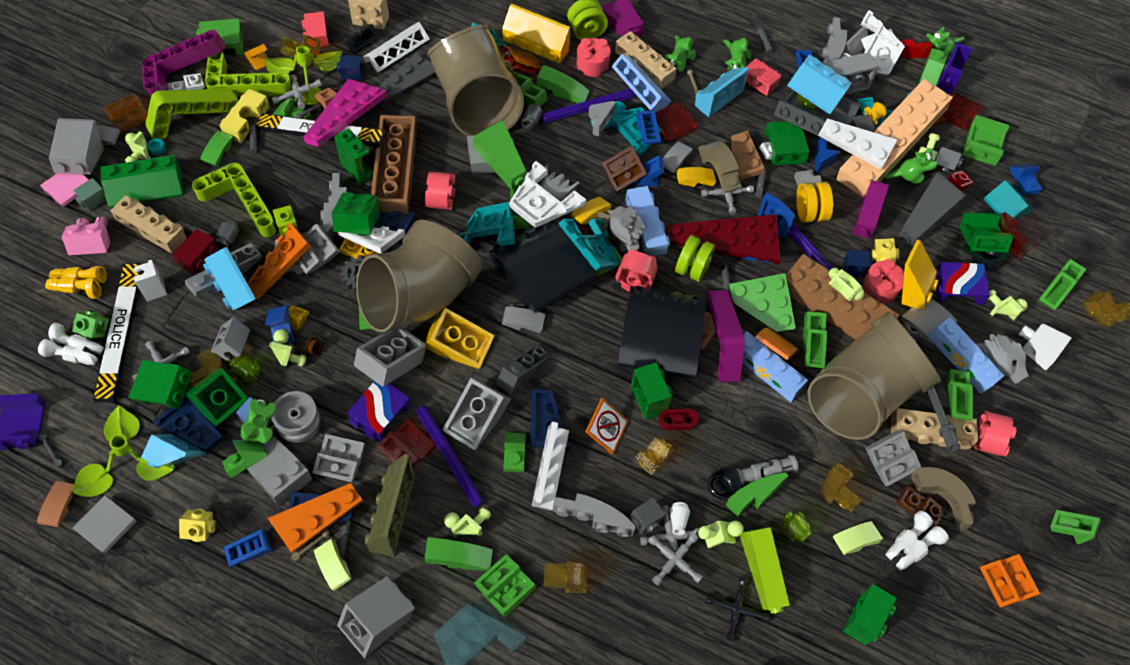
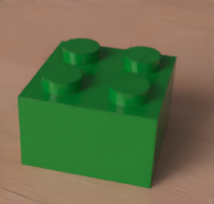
[331,192,380,235]
[631,362,673,420]
[185,368,248,426]
[842,584,897,646]

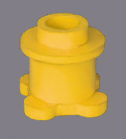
[864,102,887,125]

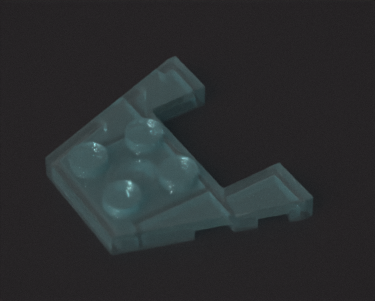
[434,604,526,665]

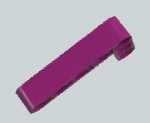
[142,30,226,96]
[707,290,745,383]

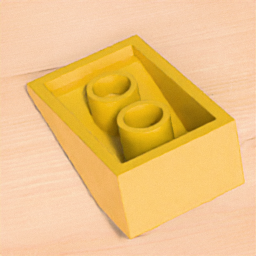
[902,240,939,310]
[424,308,495,369]

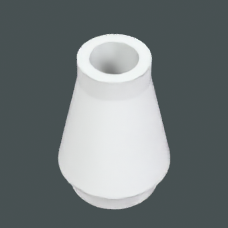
[669,502,690,535]

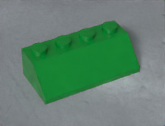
[101,155,183,208]

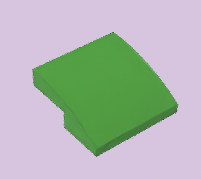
[474,554,537,618]

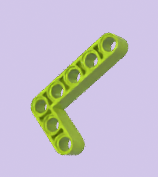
[205,51,293,97]
[146,89,239,140]
[192,163,276,237]

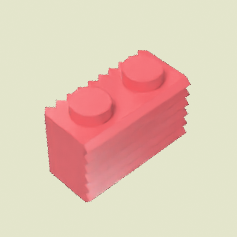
[302,12,329,48]
[746,58,781,96]

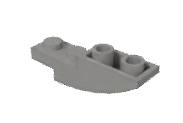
[822,17,847,64]
[320,173,348,240]
[185,243,262,297]
[553,493,635,537]

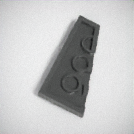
[378,53,437,105]

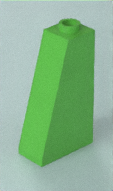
[473,120,526,190]

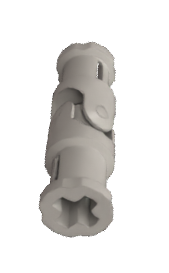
[735,455,798,487]

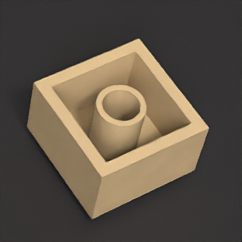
[348,0,389,30]

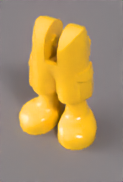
[45,266,107,299]

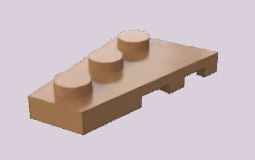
[731,131,765,181]

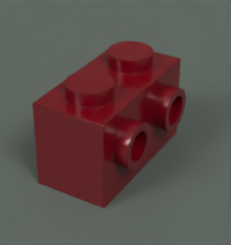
[172,228,219,275]

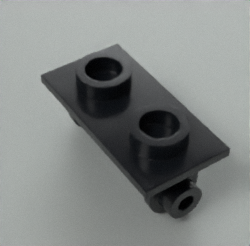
[343,24,379,54]

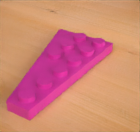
[303,79,388,147]

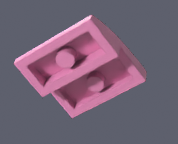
[40,173,88,207]

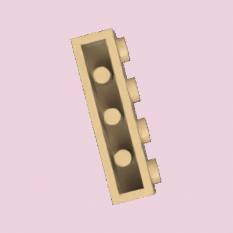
[615,31,676,89]
[110,195,187,254]
[891,408,978,450]

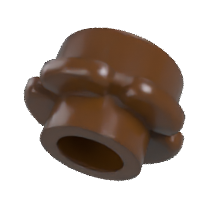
[305,337,323,355]

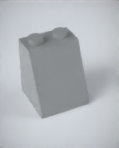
[49,118,104,175]
[337,576,415,659]

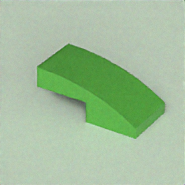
[200,131,234,167]

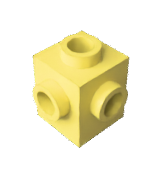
[871,238,899,264]
[179,509,216,542]

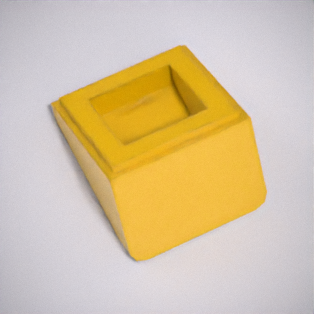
[289,305,310,331]

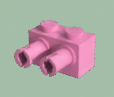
[62,217,111,255]

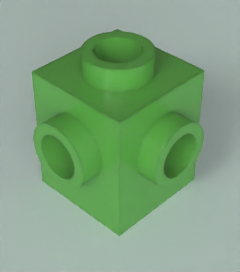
[72,310,109,339]

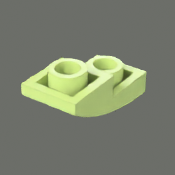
[833,521,883,555]
[314,539,351,591]

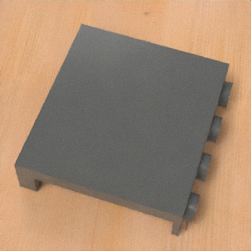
[774,90,861,136]

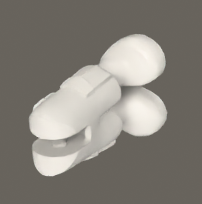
[38,323,104,365]
[885,511,949,571]

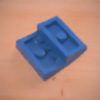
[757,192,795,239]

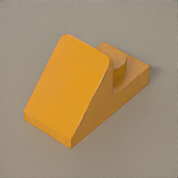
[244,44,268,70]

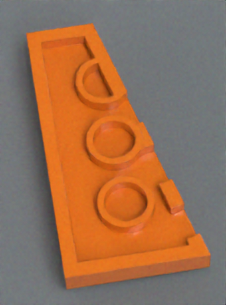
[247,222,311,299]
[268,483,363,553]

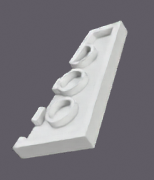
[818,119,897,169]

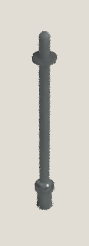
[902,322,961,452]

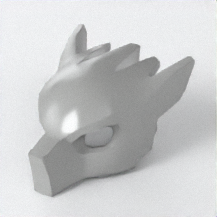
[539,165,579,202]
[609,206,645,251]
[976,334,1029,384]

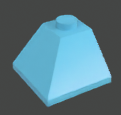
[141,434,207,468]

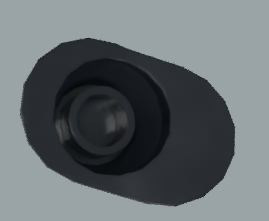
[962,244,1008,271]

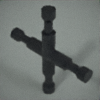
[705,577,770,642]

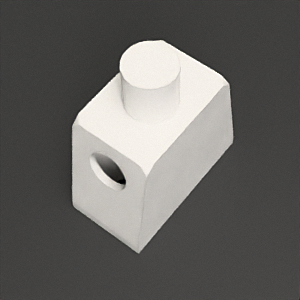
[1019,324,1071,370]

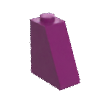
[601,0,644,37]
[853,180,889,239]

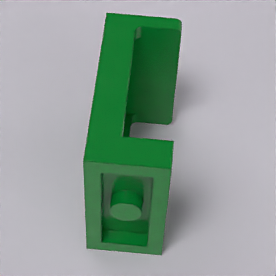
[764,121,810,165]
[334,129,373,186]
[959,212,1013,253]
[129,360,192,410]

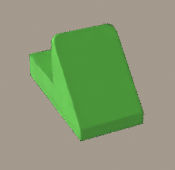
[272,98,311,120]
[503,432,526,472]
[222,440,267,478]
[1050,510,1101,544]

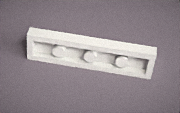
[363,22,430,73]
[532,422,569,511]

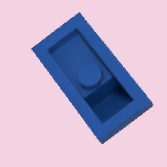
[814,137,840,173]
[632,155,664,186]
[1009,164,1042,196]
[265,305,295,345]

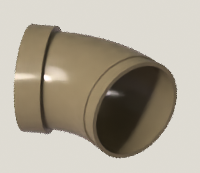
[427,24,524,136]
[356,220,483,332]
[808,312,941,440]

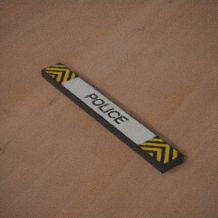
[255,113,387,148]
[93,263,143,403]

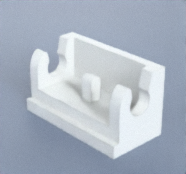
[134,260,168,301]

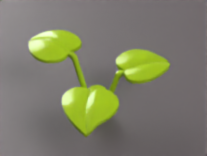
[265,46,342,105]
[72,405,175,497]

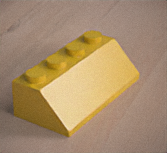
[502,4,570,63]

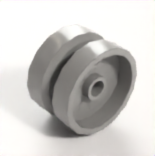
[271,391,321,443]

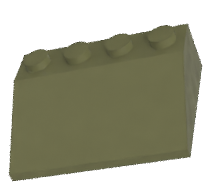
[365,454,415,557]

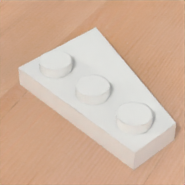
[338,226,405,254]

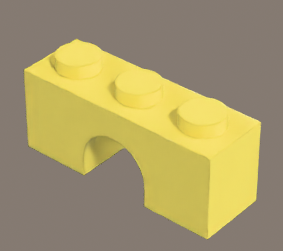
[220,89,270,143]

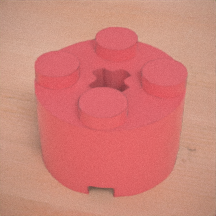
[577,38,610,77]
[425,172,456,210]
[616,249,658,292]
[863,259,904,304]
[974,411,1016,456]

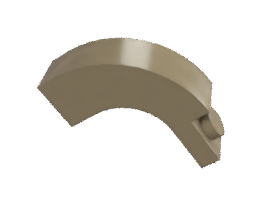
[698,141,742,193]
[911,467,976,531]

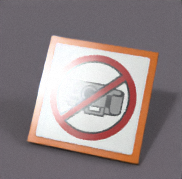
[585,398,629,454]

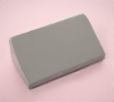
[842,27,868,56]

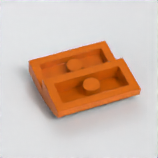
[755,327,800,361]
[980,554,1040,608]

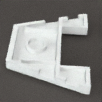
[842,10,905,76]
[509,161,587,228]

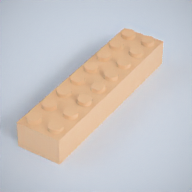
[836,79,953,198]

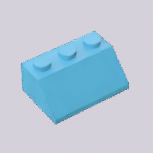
[787,55,852,114]
[695,67,749,117]
[203,247,256,310]

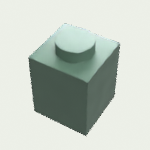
[73,178,107,211]

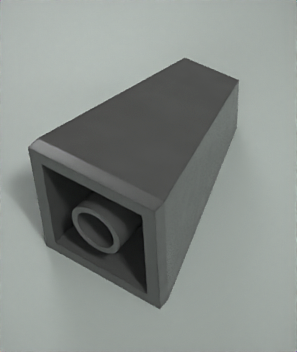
[898,172,965,249]

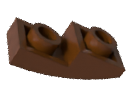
[896,486,946,526]

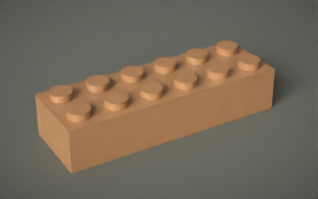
[371,115,417,214]
[786,254,899,339]

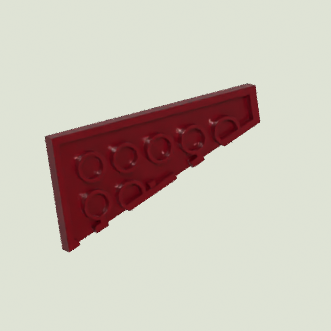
[667,214,781,265]

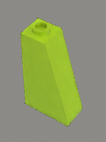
[740,527,790,613]

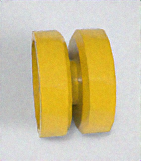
[796,182,833,223]

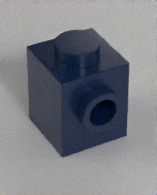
[337,55,363,80]
[843,250,873,277]

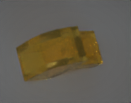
[280,34,320,65]
[1083,291,1130,327]
[188,348,226,389]
[635,436,676,475]
[821,462,862,512]
[544,562,587,593]

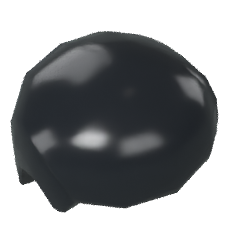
[707,467,741,500]

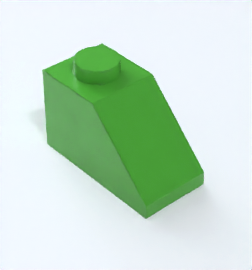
[919,48,948,86]

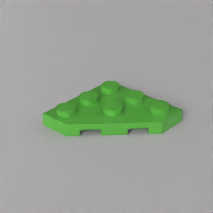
[729,273,796,333]

